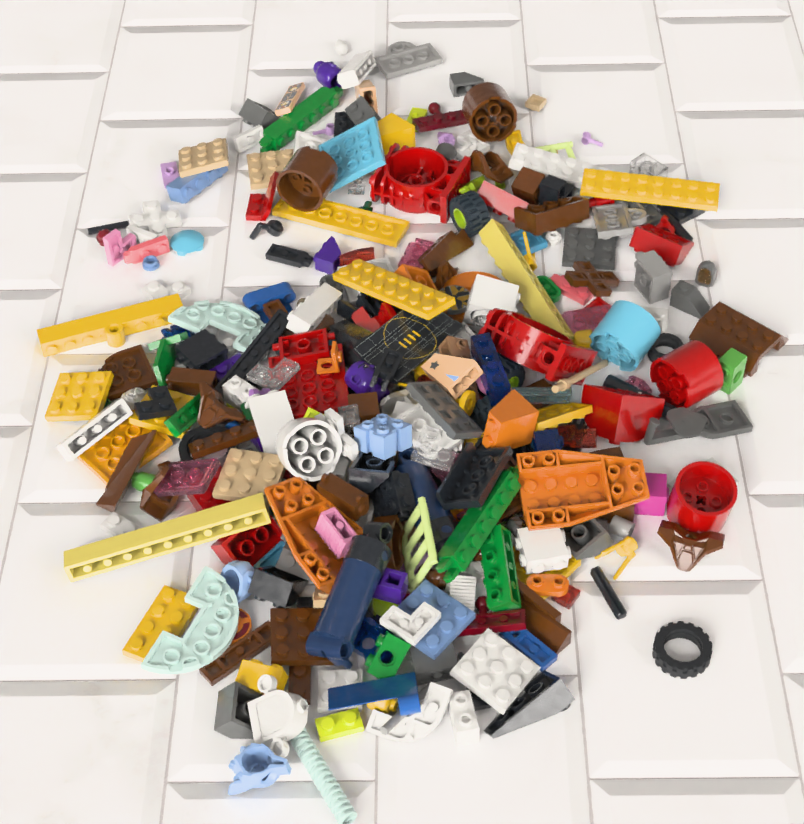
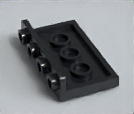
[436,442,513,510]

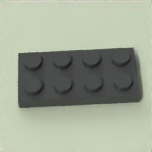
[406,381,484,440]

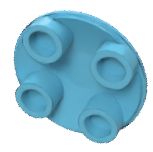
[170,230,204,256]

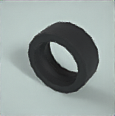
[647,333,684,362]

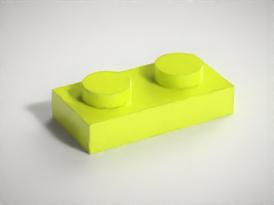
[314,707,364,742]

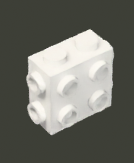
[514,527,571,574]

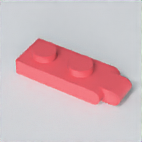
[123,235,170,264]
[550,274,594,306]

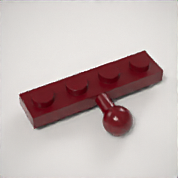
[412,102,468,133]
[457,596,526,637]

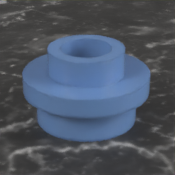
[142,255,160,271]

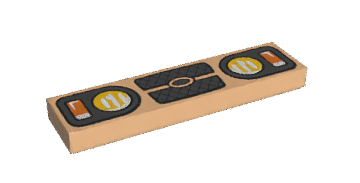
[275,82,306,116]

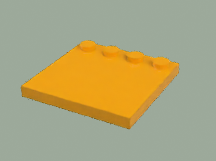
[77,410,173,485]

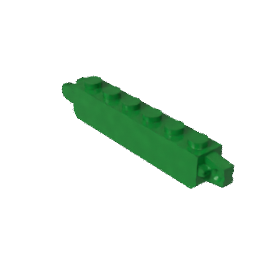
[259,86,343,153]
[436,466,521,583]

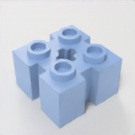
[354,414,412,460]

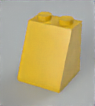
[378,112,415,155]

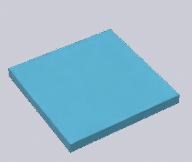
[318,116,386,193]

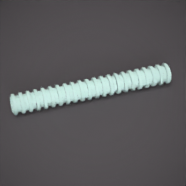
[289,727,357,824]

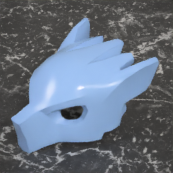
[228,743,292,795]

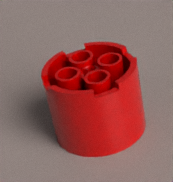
[650,340,724,408]
[666,461,738,533]

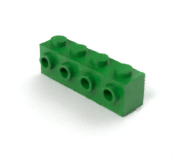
[480,524,522,612]

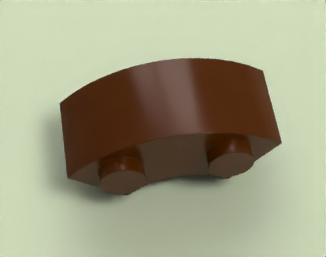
[374,515,405,571]

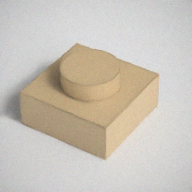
[525,94,547,112]

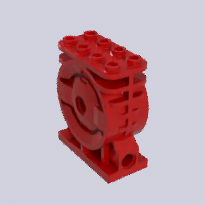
[369,143,471,224]
[478,308,598,386]

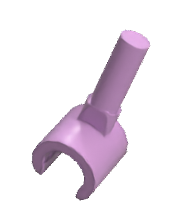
[312,123,334,136]
[581,132,603,147]

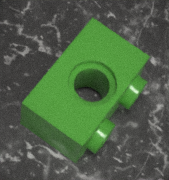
[719,348,747,395]

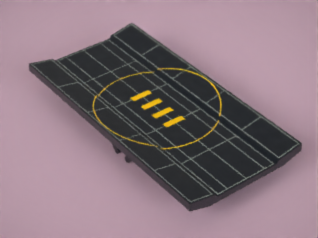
[353,309,466,384]

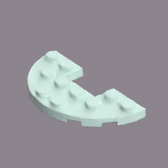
[168,300,271,361]
[141,566,239,674]

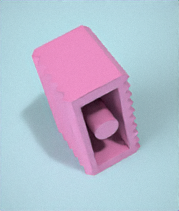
[315,507,358,559]

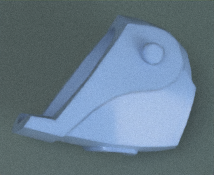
[220,560,255,605]

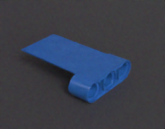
[242,282,296,324]
[328,672,421,716]

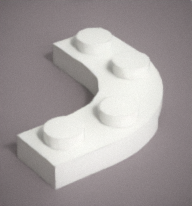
[365,682,453,742]

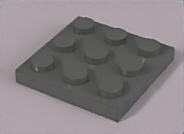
[562,227,617,270]

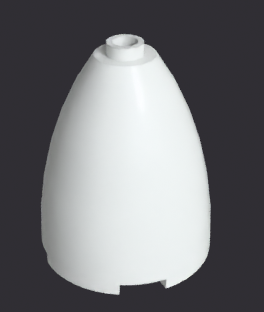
[276,418,342,481]

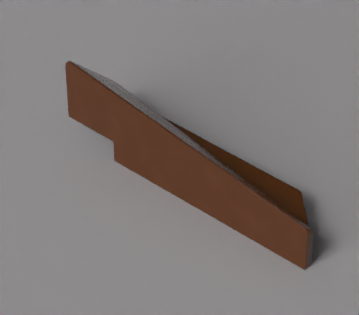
[417,229,474,271]
[96,430,157,512]

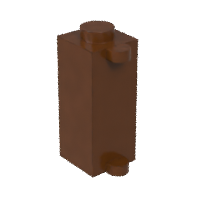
[166,367,218,396]
[317,472,369,521]

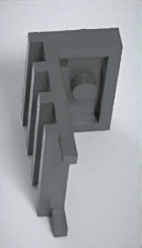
[344,95,381,125]

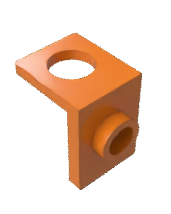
[317,341,343,374]

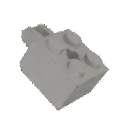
[634,250,673,304]

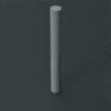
[380,683,430,735]

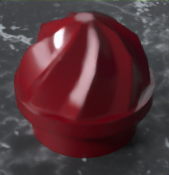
[96,229,110,247]

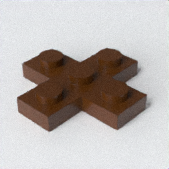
[564,261,620,298]

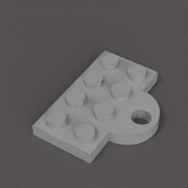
[375,41,443,79]
[591,202,647,240]

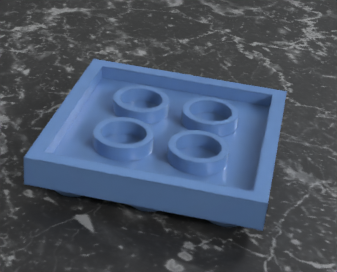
[398,579,476,660]

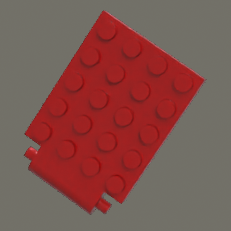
[268,328,349,419]

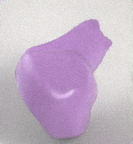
[437,131,455,146]

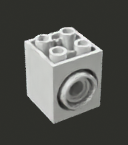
[463,274,521,327]

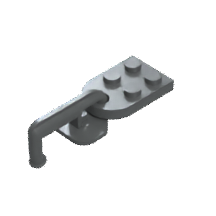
[643,400,754,445]

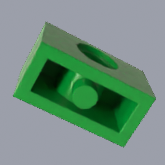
[364,630,411,679]

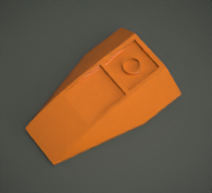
[516,449,650,531]
[264,477,363,594]

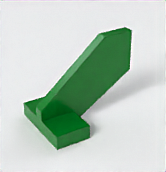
[148,331,189,386]

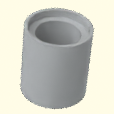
[608,515,635,538]

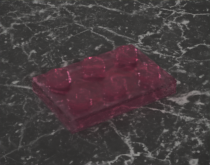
[153,458,221,497]

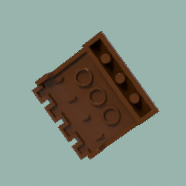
[689,301,789,378]

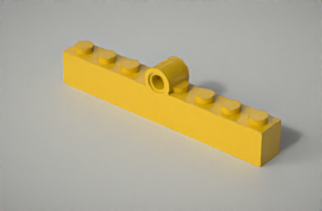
[37,293,183,357]

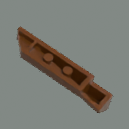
[517,578,572,655]

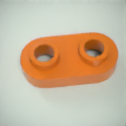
[526,574,569,597]

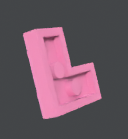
[103,229,137,266]

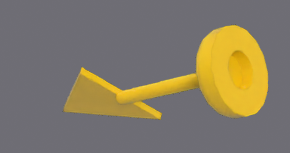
[396,383,476,416]

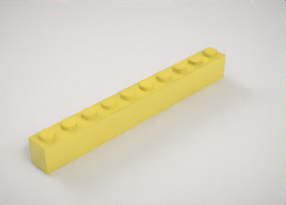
[478,219,574,340]
[64,492,271,582]

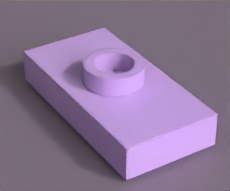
[160,161,179,188]

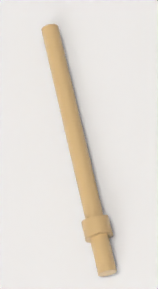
[551,359,609,393]

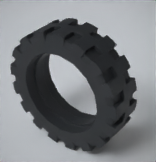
[652,621,712,679]

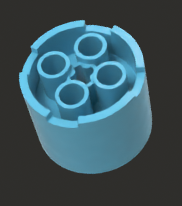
[589,300,661,372]

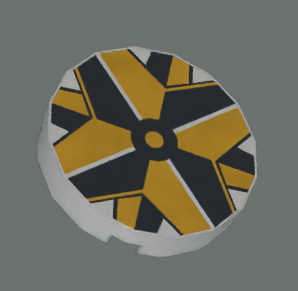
[440,285,470,315]

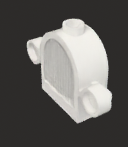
[247,674,308,758]

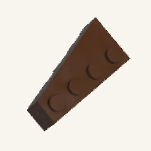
[514,195,590,236]

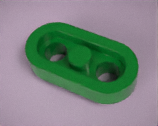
[537,275,561,303]

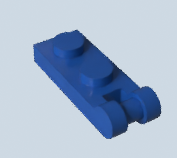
[498,630,558,672]

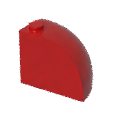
[581,384,665,445]

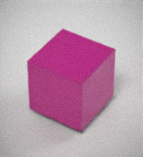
[634,472,669,517]

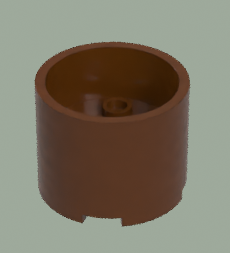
[462,82,517,143]
[276,146,338,212]

